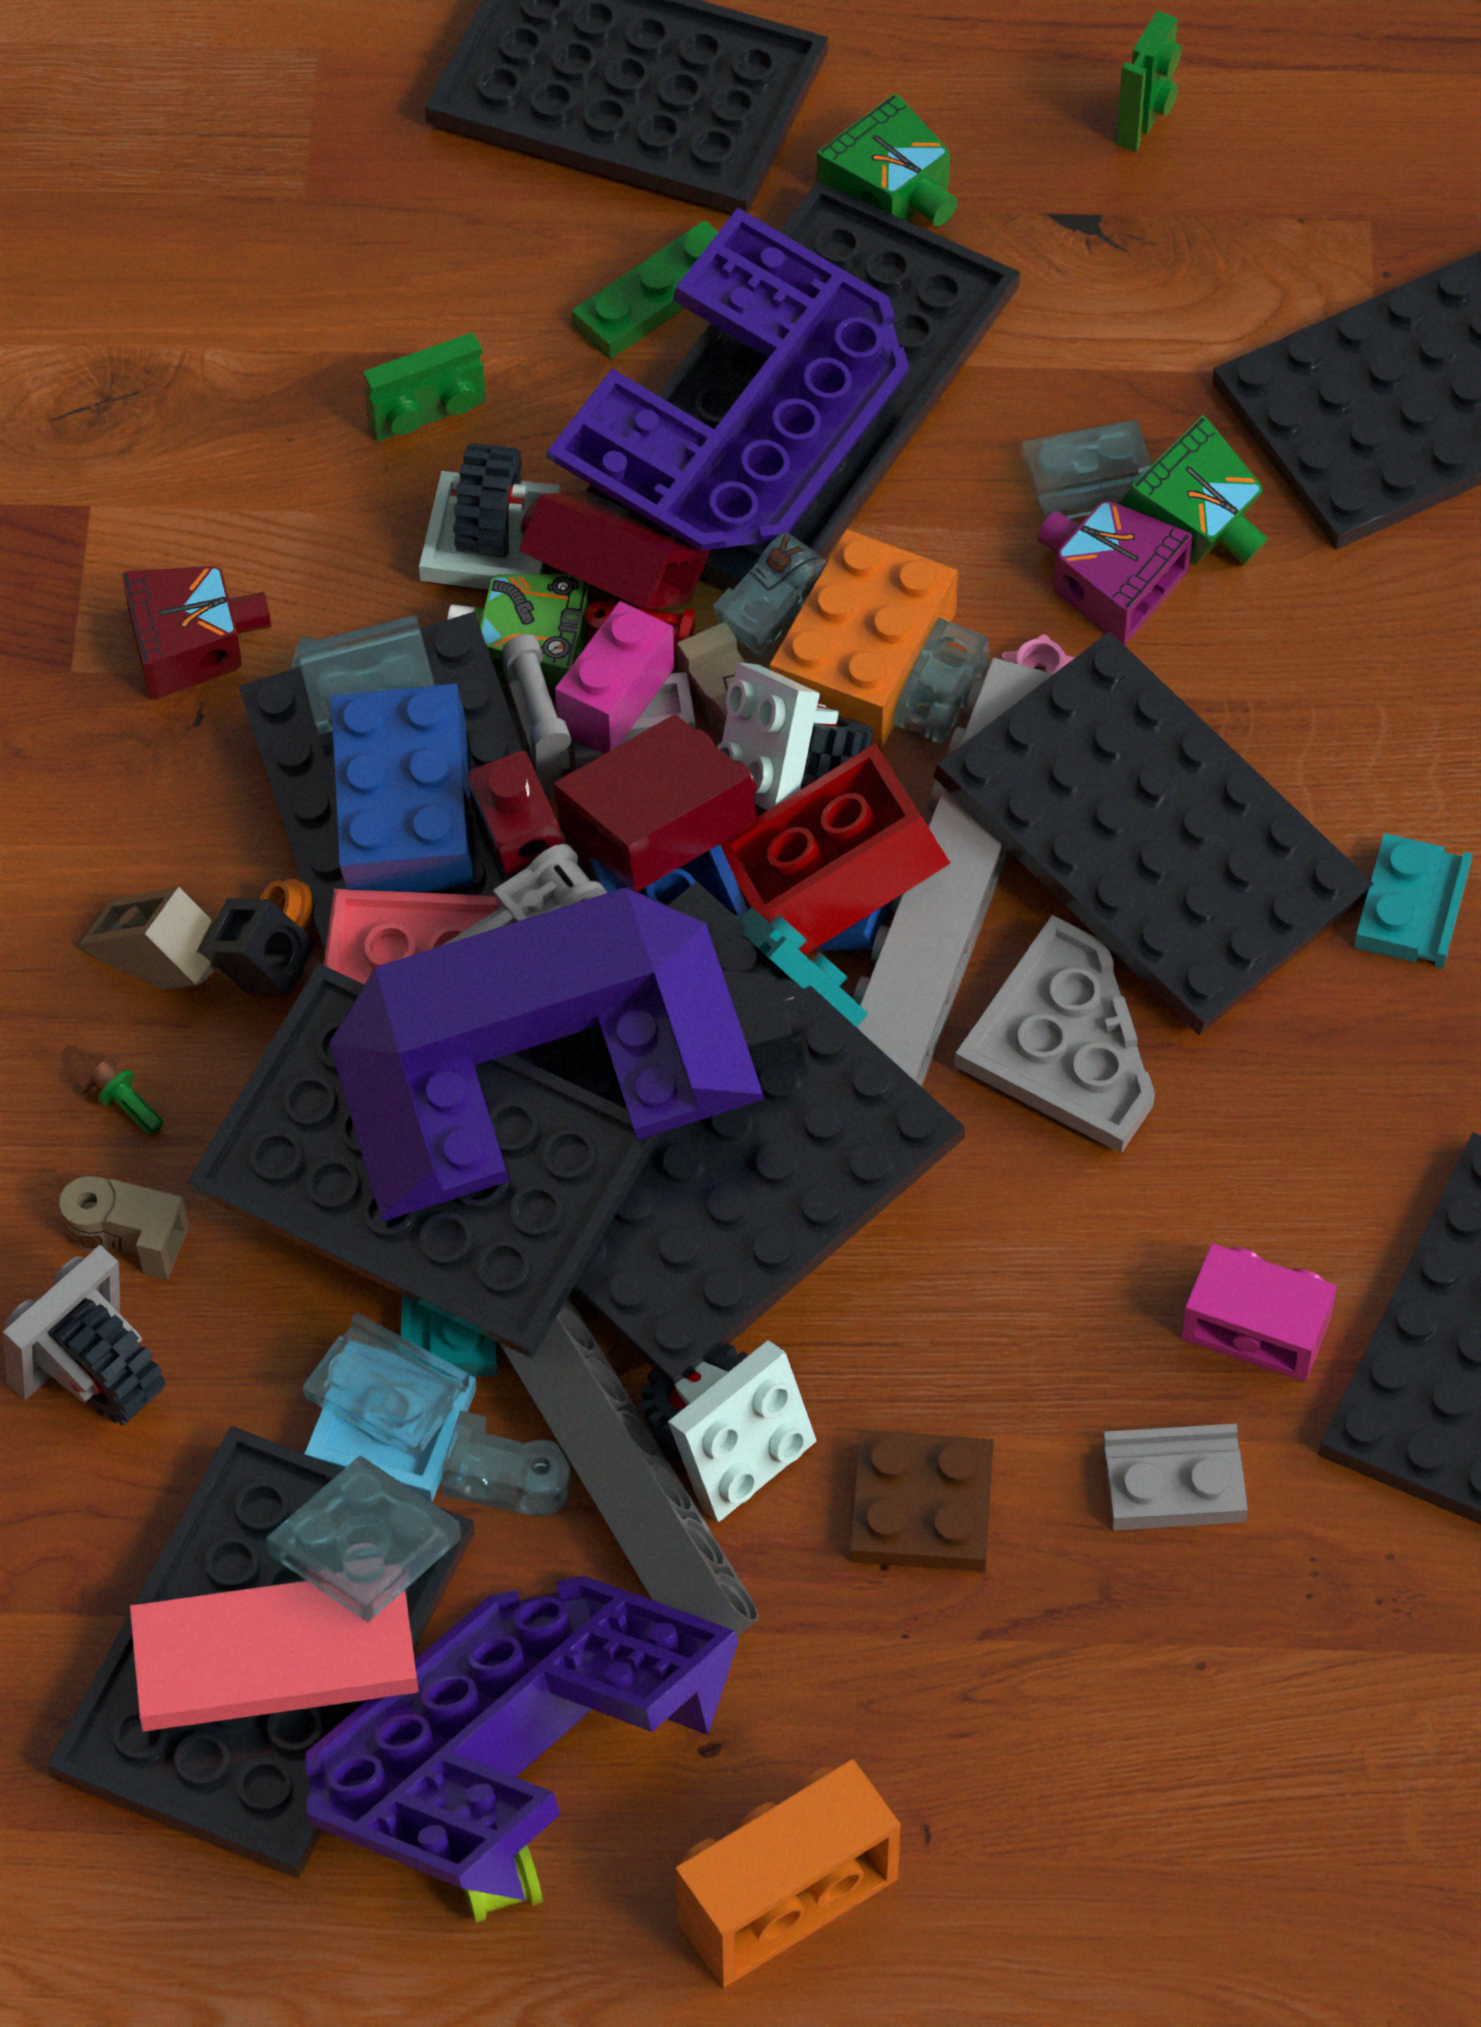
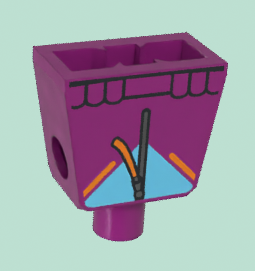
[1038,501,1193,646]

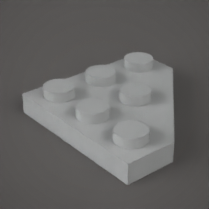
[955,915,1155,1154]

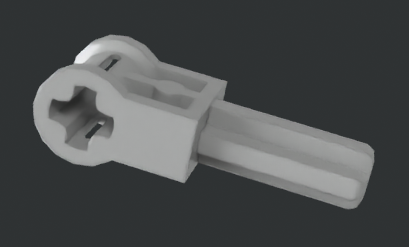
[444,844,607,945]

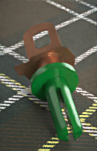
[61,1045,164,1136]

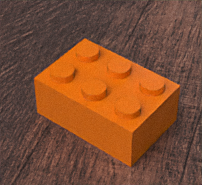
[770,529,958,750]
[675,1759,901,1989]

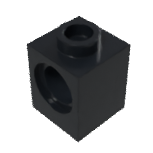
[200,898,316,995]

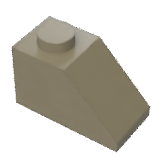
[78,886,217,990]

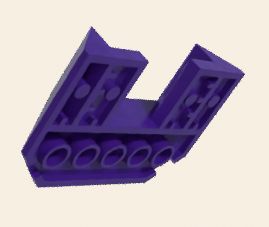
[546,208,909,551]
[329,888,764,1221]
[306,1576,738,1901]

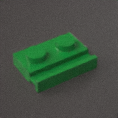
[1116,11,1182,152]
[363,332,486,442]

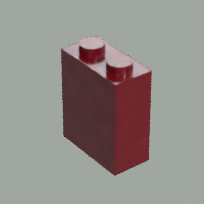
[519,491,711,610]
[553,714,757,892]

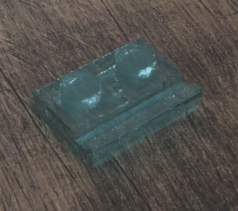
[1021,419,1152,524]
[296,615,435,734]
[303,1313,470,1460]

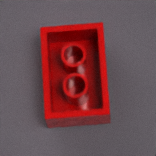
[720,743,951,955]

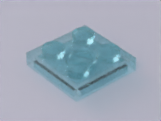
[266,1455,461,1623]

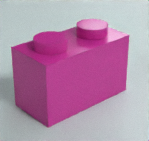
[555,601,674,754]
[1181,1243,1337,1382]

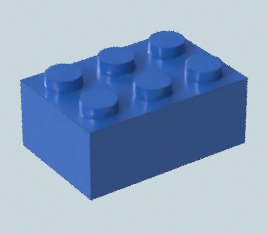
[331,683,476,892]

